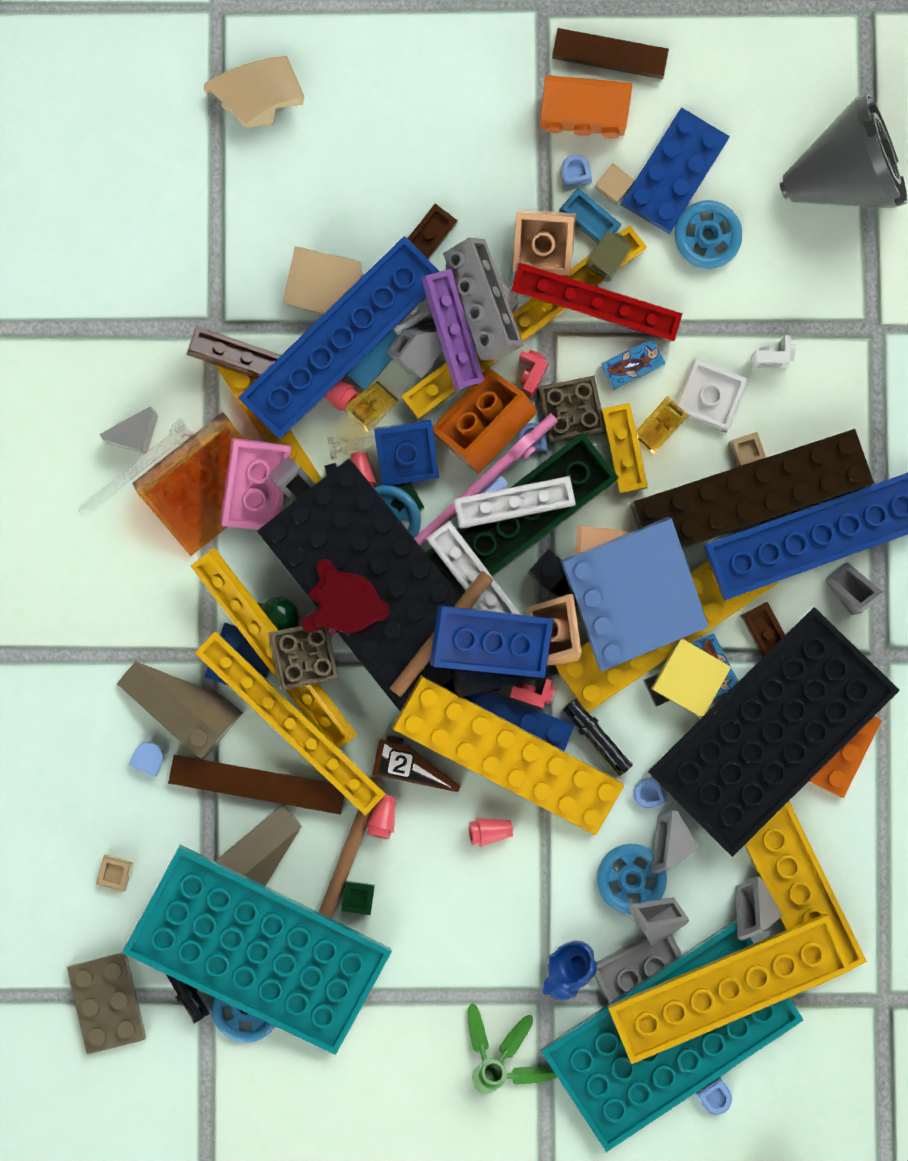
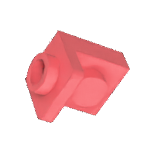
[519,350,548,399]
[509,678,555,708]

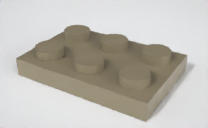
[67,952,146,1054]

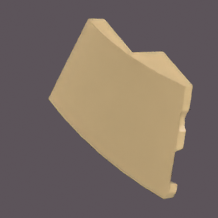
[204,55,305,127]
[283,246,363,314]

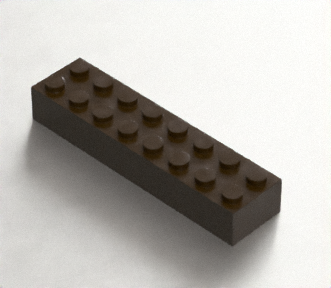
[630,429,874,549]

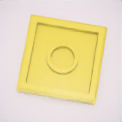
[651,638,731,718]

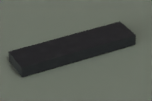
[450,665,558,698]

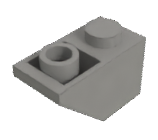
[386,324,443,378]

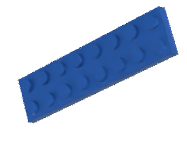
[238,236,440,440]
[703,473,908,601]

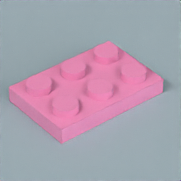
[220,438,291,530]

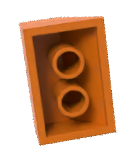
[539,75,632,138]
[433,367,538,474]

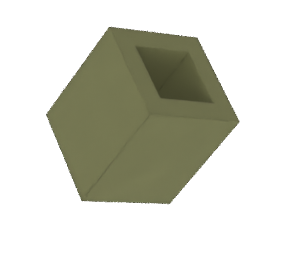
[586,231,631,282]

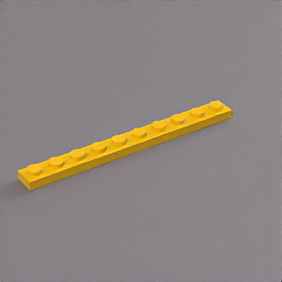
[401,225,647,421]

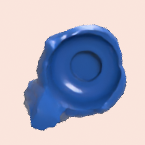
[542,941,597,1001]

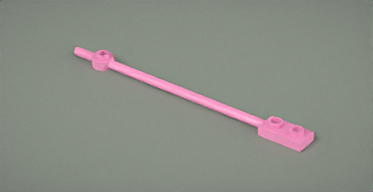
[328,413,558,638]

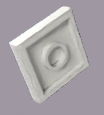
[673,358,749,433]

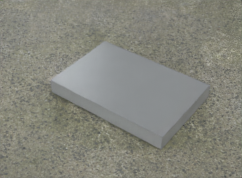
[594,934,682,1004]

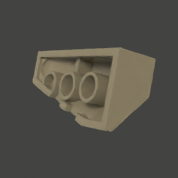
[117,661,243,759]
[215,804,302,886]

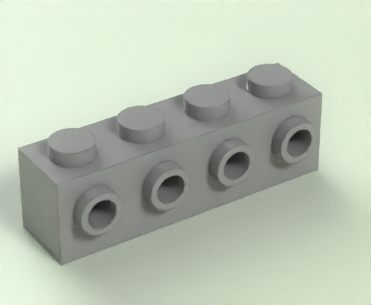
[443,237,524,360]

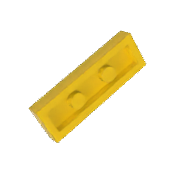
[602,403,648,494]

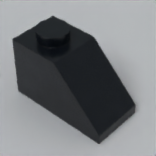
[528,548,576,606]

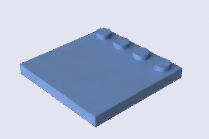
[560,517,709,671]

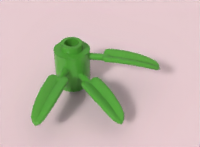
[467,1003,557,1093]

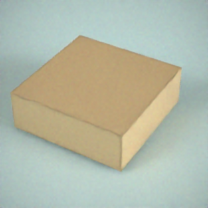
[594,163,635,205]
[729,432,766,467]
[96,855,133,891]

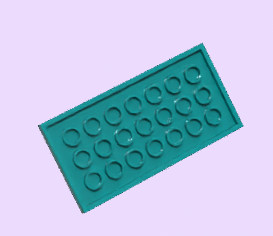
[122,844,392,1055]
[540,919,804,1152]

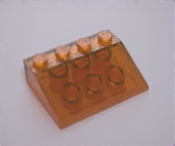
[132,412,245,556]

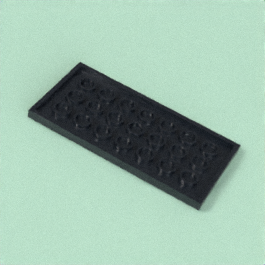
[257,458,461,711]
[648,607,900,857]

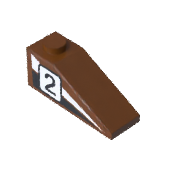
[372,735,460,792]

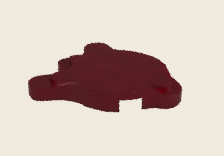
[302,559,390,634]

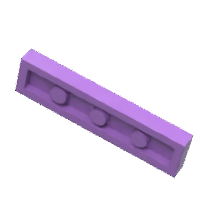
[421,269,485,390]

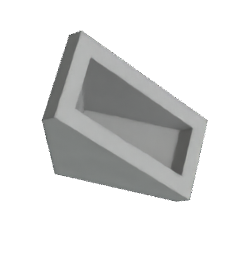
[99,406,158,455]
[268,456,316,502]
[825,562,884,615]
[651,810,700,874]
[735,876,783,941]
[628,897,690,946]

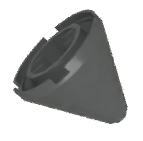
[779,93,908,208]

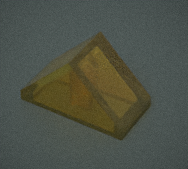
[345,381,399,433]
[636,396,689,454]

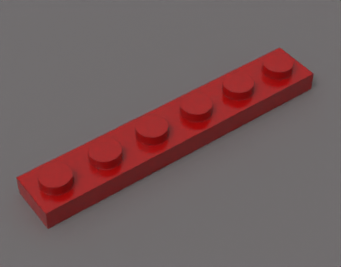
[510,262,683,342]

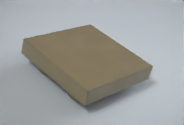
[538,376,606,444]
[268,626,339,691]

